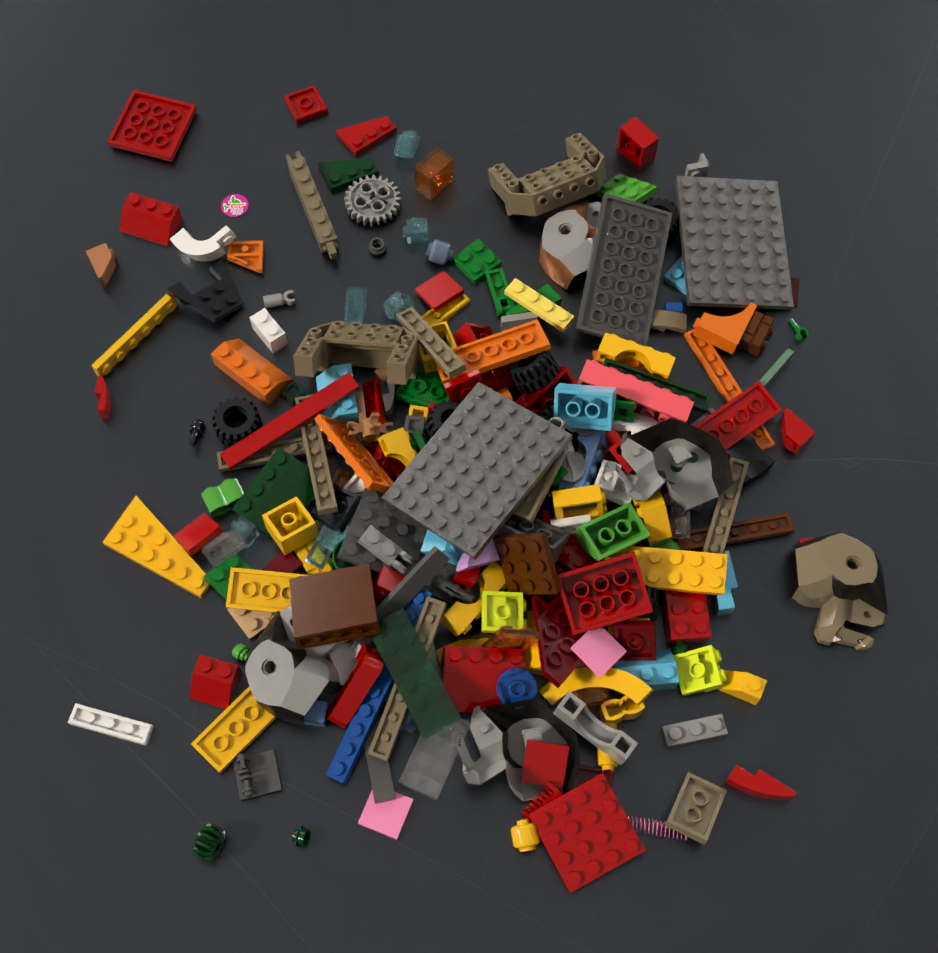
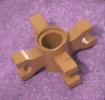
[347,413,393,447]

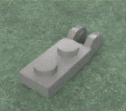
[358,525,414,574]

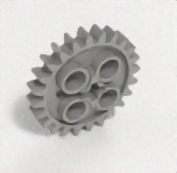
[344,175,401,226]

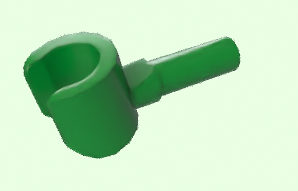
[789,318,809,340]

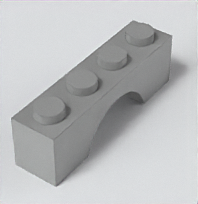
[553,691,638,765]

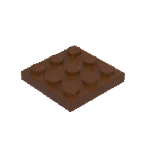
[494,533,561,595]

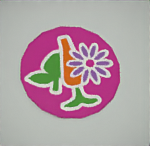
[221,194,249,217]

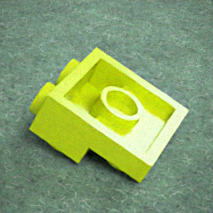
[482,591,527,637]
[673,645,727,696]

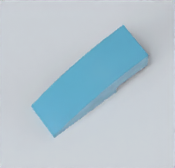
[714,550,738,616]

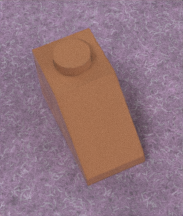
[86,243,117,287]

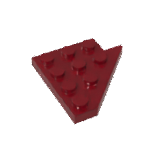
[531,593,587,688]

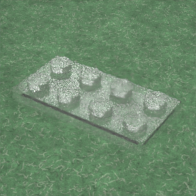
[399,706,471,800]

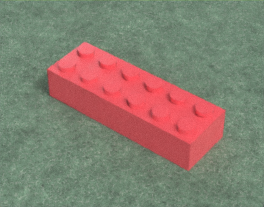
[577,359,694,423]

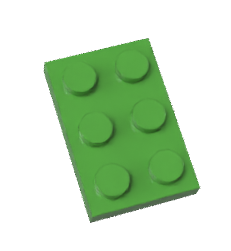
[596,174,658,204]

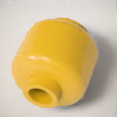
[511,818,540,852]

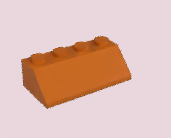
[211,339,293,406]

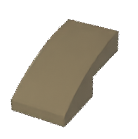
[650,310,687,333]

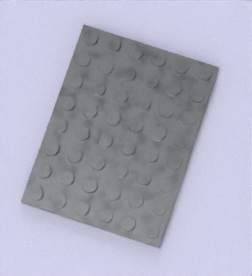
[675,176,794,310]
[381,382,573,560]

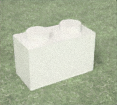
[249,308,288,353]

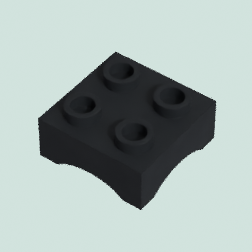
[725,433,775,488]

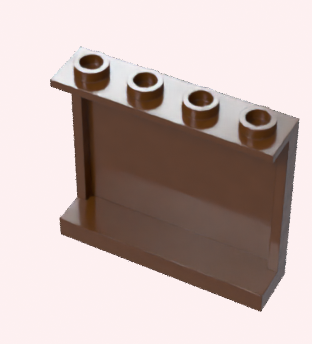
[289,563,381,650]

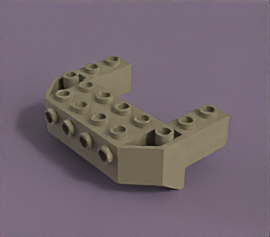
[488,133,606,217]
[293,321,419,385]

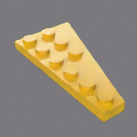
[103,496,210,599]

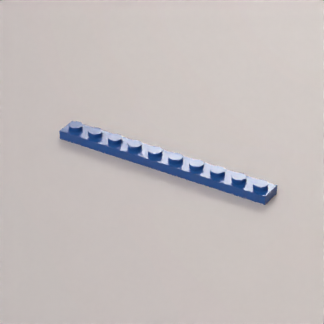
[326,589,435,785]

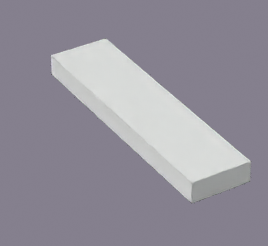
[68,703,154,746]

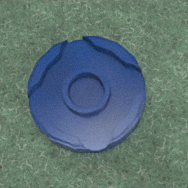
[496,667,538,708]

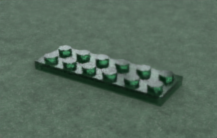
[371,608,462,739]

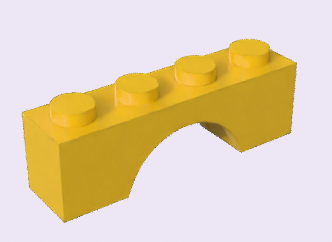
[596,333,676,379]
[378,427,417,468]
[441,562,507,637]

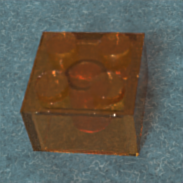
[414,147,454,201]

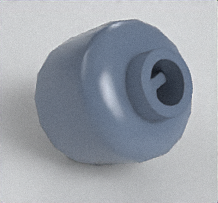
[426,239,453,265]

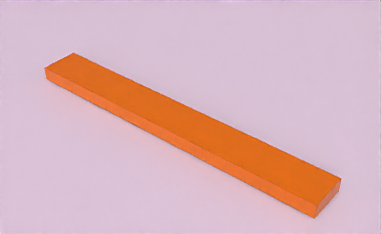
[684,328,776,452]

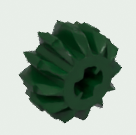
[192,823,226,863]

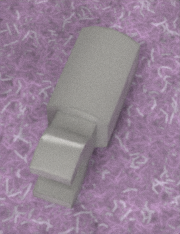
[263,290,296,309]

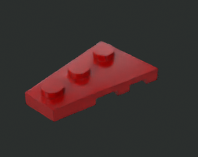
[336,116,397,156]

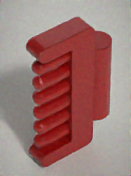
[522,781,562,822]

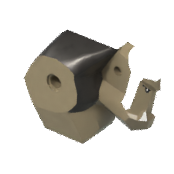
[792,533,888,650]

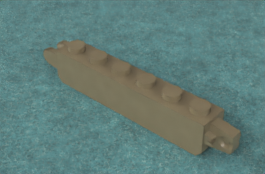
[285,151,339,260]

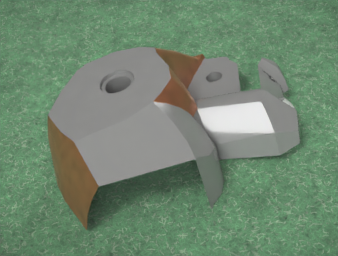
[539,201,601,290]

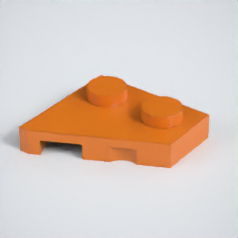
[227,241,264,273]

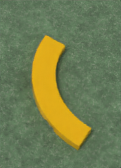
[539,667,654,706]

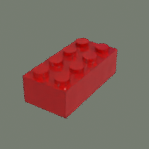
[660,590,712,644]

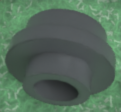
[369,238,386,255]

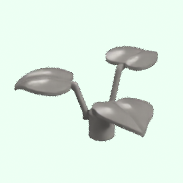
[549,417,596,483]

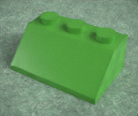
[575,502,651,561]

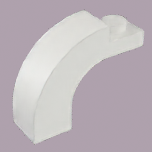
[170,225,237,261]

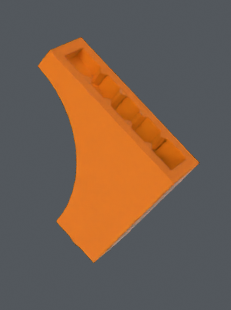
[693,302,757,354]

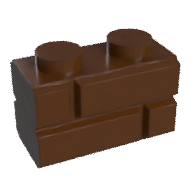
[738,311,776,356]

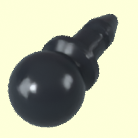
[189,419,205,447]

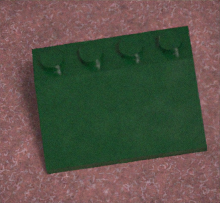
[232,447,314,540]

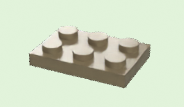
[665,772,727,845]

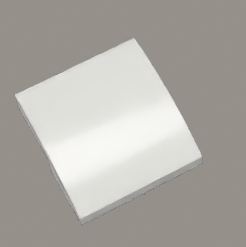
[612,411,659,435]
[594,459,638,506]

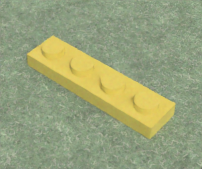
[504,278,574,332]

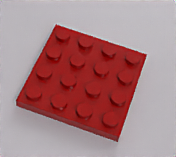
[107,90,197,162]
[528,773,646,893]

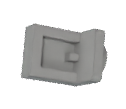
[684,153,710,177]

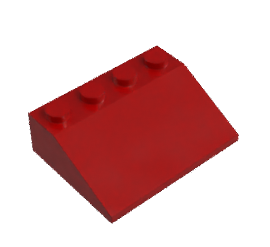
[557,551,653,635]
[441,645,526,714]

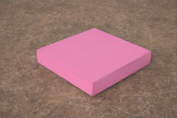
[570,627,627,678]
[358,791,414,840]

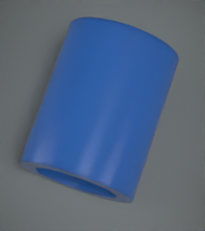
[664,302,682,313]

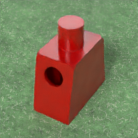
[605,428,633,474]

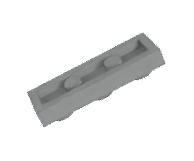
[661,714,728,748]

